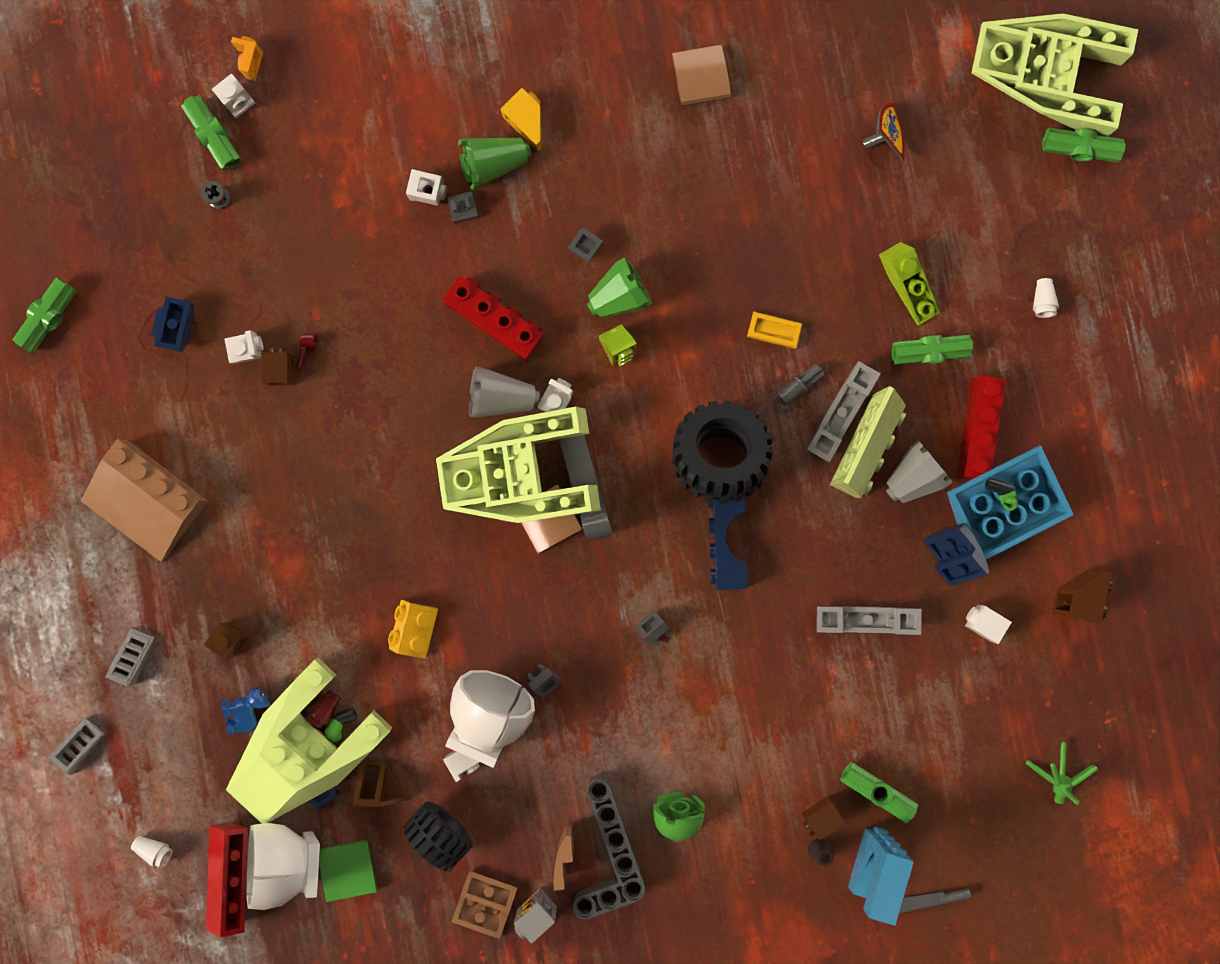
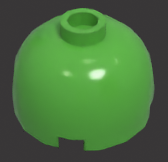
[653,792,705,842]

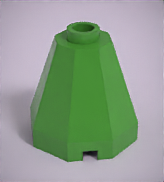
[587,257,653,319]

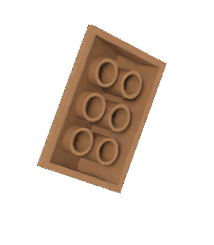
[81,439,209,562]

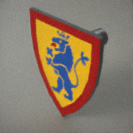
[863,103,905,162]

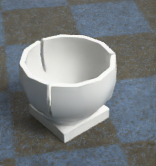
[445,670,535,768]
[246,823,320,910]

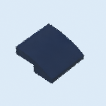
[923,523,990,586]

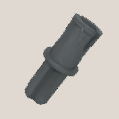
[777,364,824,406]

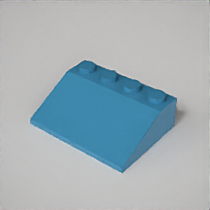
[947,445,1074,559]

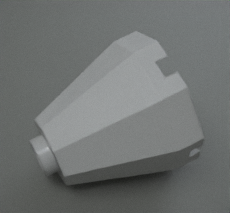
[886,441,953,503]

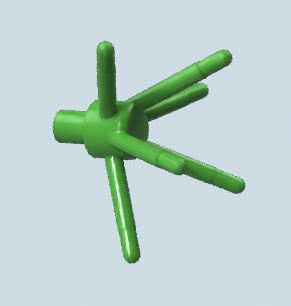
[1026,742,1098,805]

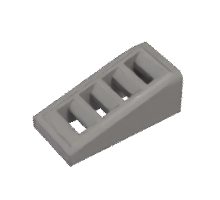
[106,628,156,687]
[48,717,105,775]

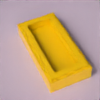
[747,312,803,349]

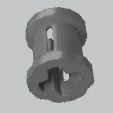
[201,181,231,210]

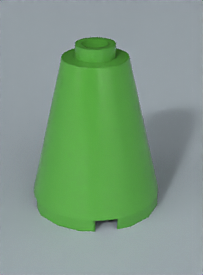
[458,138,531,190]

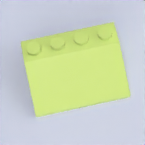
[830,386,906,498]

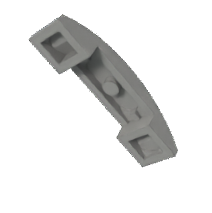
[807,361,880,462]
[817,606,922,635]

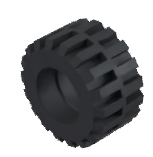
[403,801,473,872]

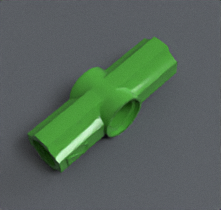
[181,95,242,171]
[1042,128,1126,163]
[12,277,77,353]
[891,335,973,365]
[840,761,918,823]

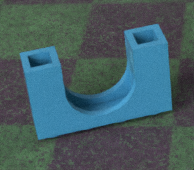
[848,827,914,926]

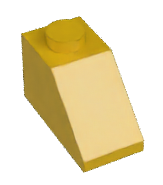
[501,88,541,151]

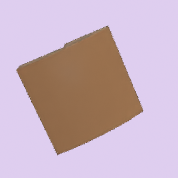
[672,45,731,105]
[522,484,582,553]
[553,823,574,891]
[451,871,517,939]

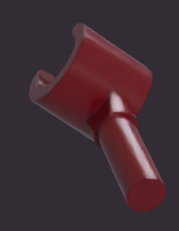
[296,334,317,369]

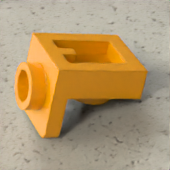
[231,36,263,81]

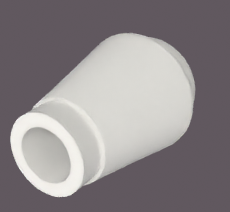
[1033,278,1059,318]
[131,836,173,868]

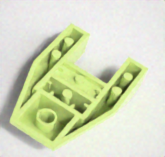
[971,14,1138,137]
[436,407,601,523]
[226,658,392,823]

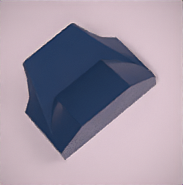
[151,296,194,353]

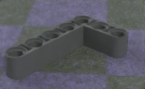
[559,435,613,542]
[573,775,645,920]

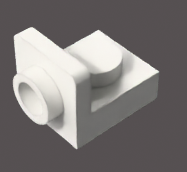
[225,330,263,365]
[537,378,574,412]

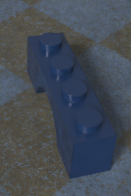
[708,494,748,590]

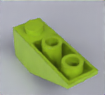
[879,242,940,326]
[599,324,637,367]

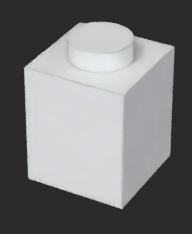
[965,605,1012,644]

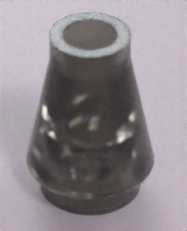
[808,838,833,867]

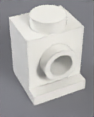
[212,74,256,119]
[406,169,447,206]
[443,750,480,782]

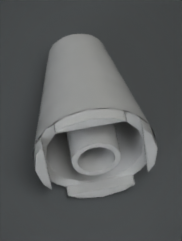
[469,366,540,418]

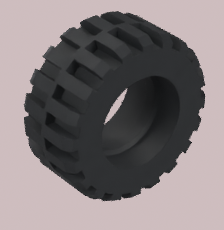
[672,400,773,504]

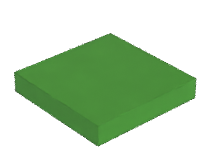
[319,839,378,902]

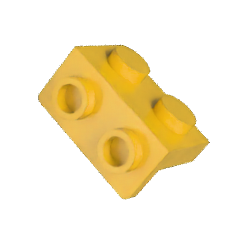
[388,600,438,659]

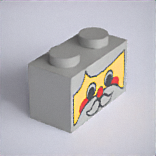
[514,888,557,944]

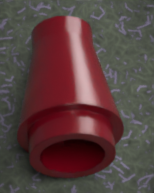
[305,690,341,729]

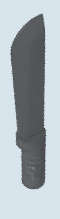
[899,888,972,913]

